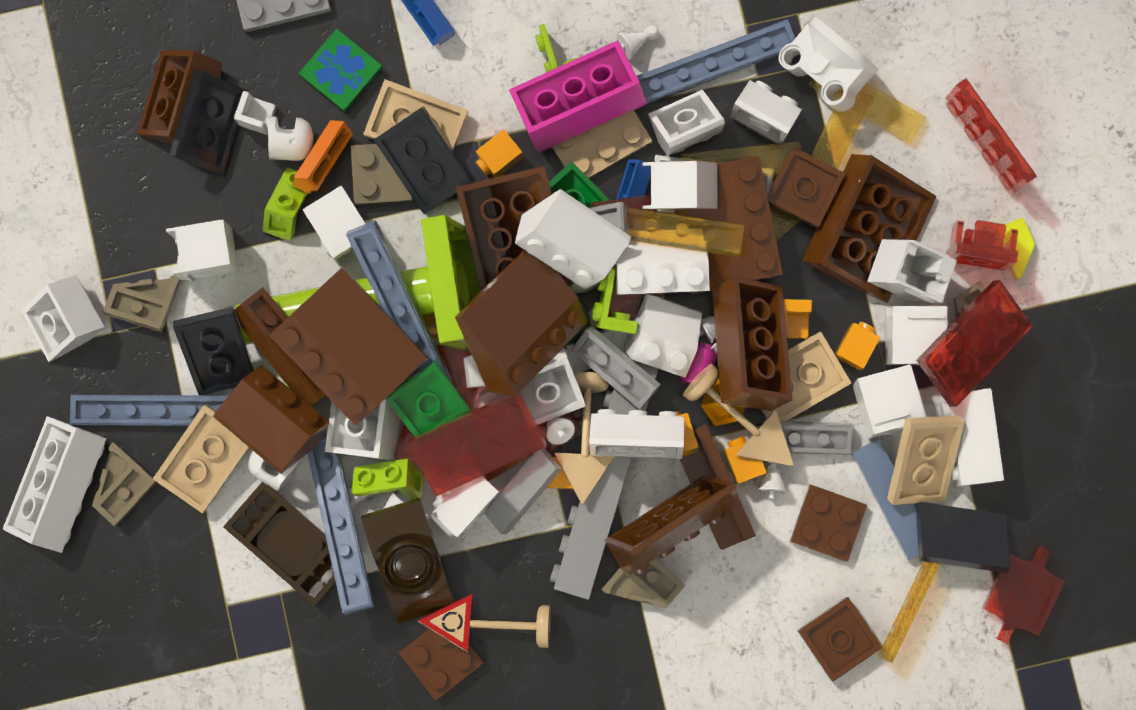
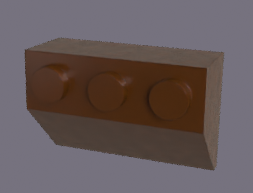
[137,50,223,144]
[213,365,329,474]

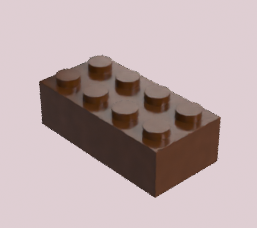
[712,276,793,411]

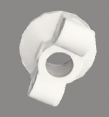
[779,16,878,112]

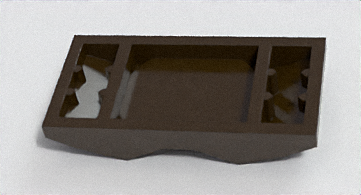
[223,482,336,607]
[361,498,455,623]

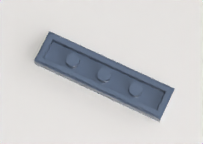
[852,439,919,560]

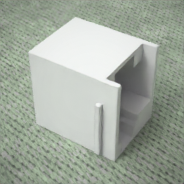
[643,160,718,213]
[303,186,365,265]
[166,220,239,282]
[867,239,957,305]
[885,306,948,365]
[852,364,926,440]

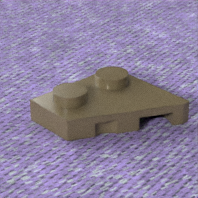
[103,275,181,332]
[92,442,157,526]
[601,559,686,608]

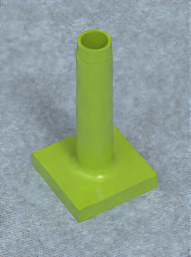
[235,215,481,352]

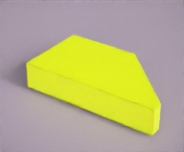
[994,217,1035,280]

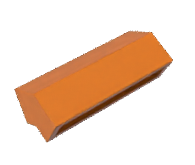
[293,120,353,194]

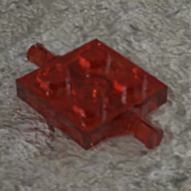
[982,545,1065,645]

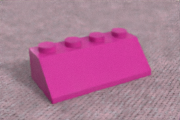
[509,40,647,153]

